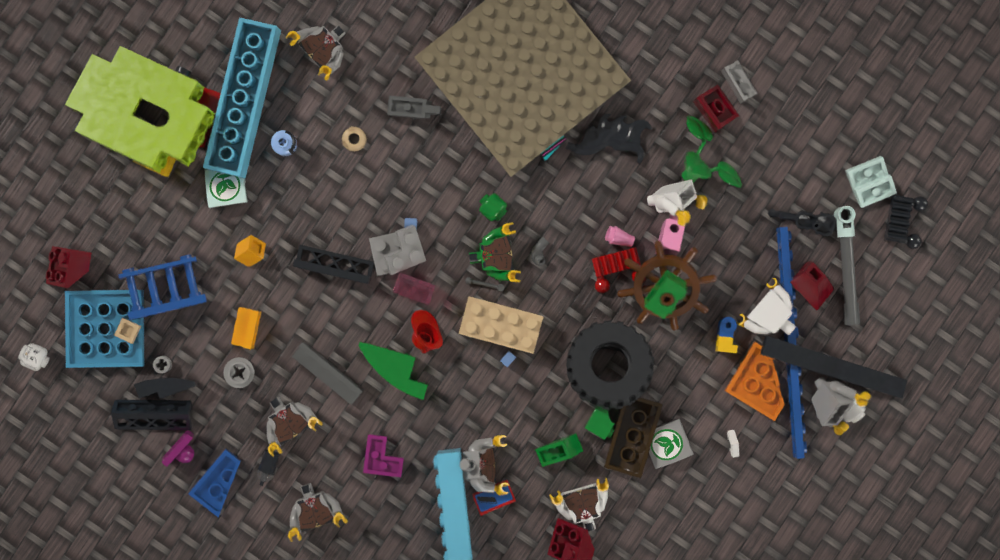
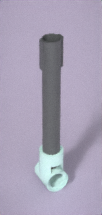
[834,206,860,325]

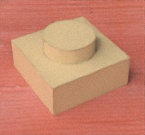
[114,318,141,344]

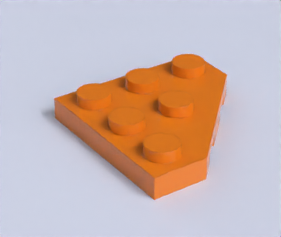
[724,342,785,421]

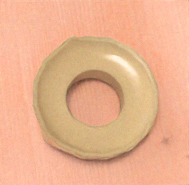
[342,126,367,152]

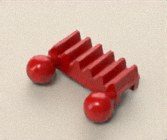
[591,247,647,293]

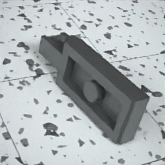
[387,96,441,119]

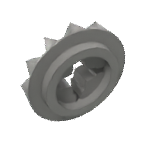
[224,357,255,388]

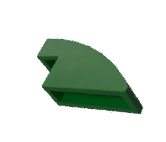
[359,341,428,400]

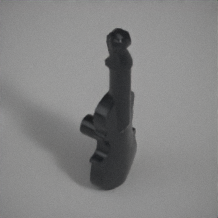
[768,209,836,236]

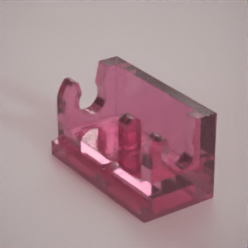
[393,272,436,305]

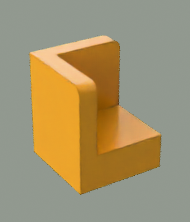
[234,235,266,267]

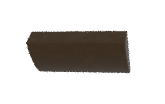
[604,397,663,478]

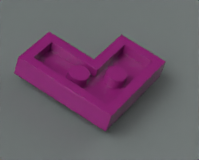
[363,434,404,477]

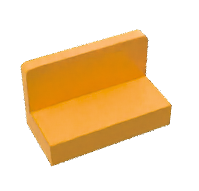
[231,307,262,349]

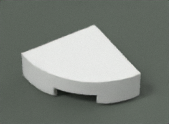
[727,430,739,457]

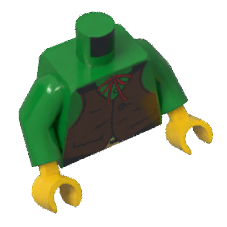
[469,223,521,282]

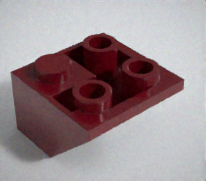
[46,246,92,288]
[790,261,834,311]
[547,518,595,560]

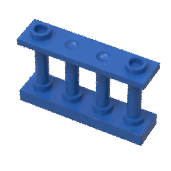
[118,254,207,320]

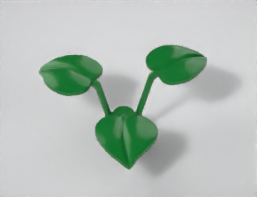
[681,116,742,188]

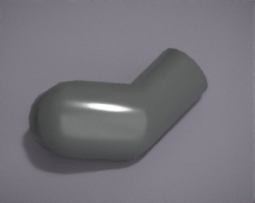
[531,237,549,266]

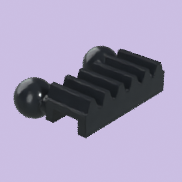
[884,195,928,249]

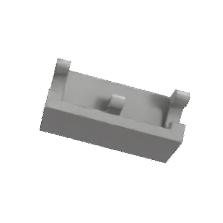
[721,60,757,104]

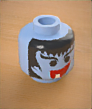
[271,130,297,156]

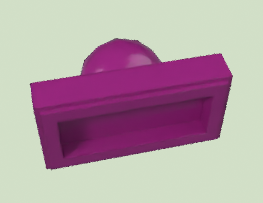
[162,430,195,467]

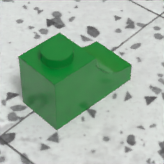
[584,406,615,440]
[535,433,583,467]

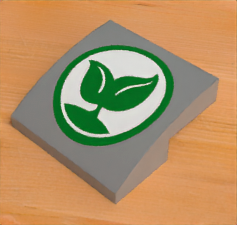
[649,418,694,469]

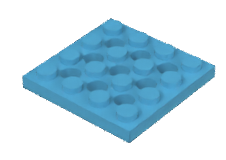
[65,290,144,368]

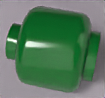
[479,193,508,222]

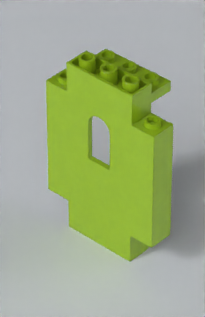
[65,46,215,173]

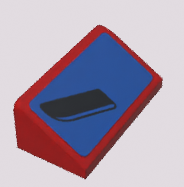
[472,480,516,516]

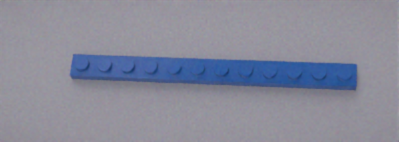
[776,227,807,459]

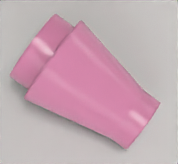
[605,226,635,247]

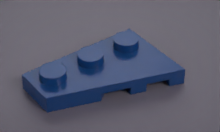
[188,449,241,517]

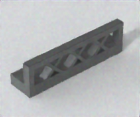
[292,342,364,405]

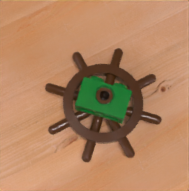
[617,241,717,331]

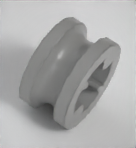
[153,356,172,373]

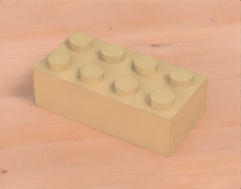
[459,297,543,354]

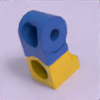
[715,317,738,353]

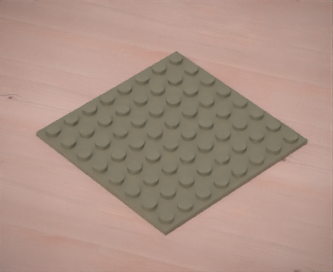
[414,0,631,177]

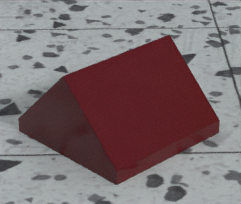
[693,85,739,133]

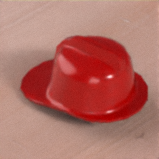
[411,310,443,354]

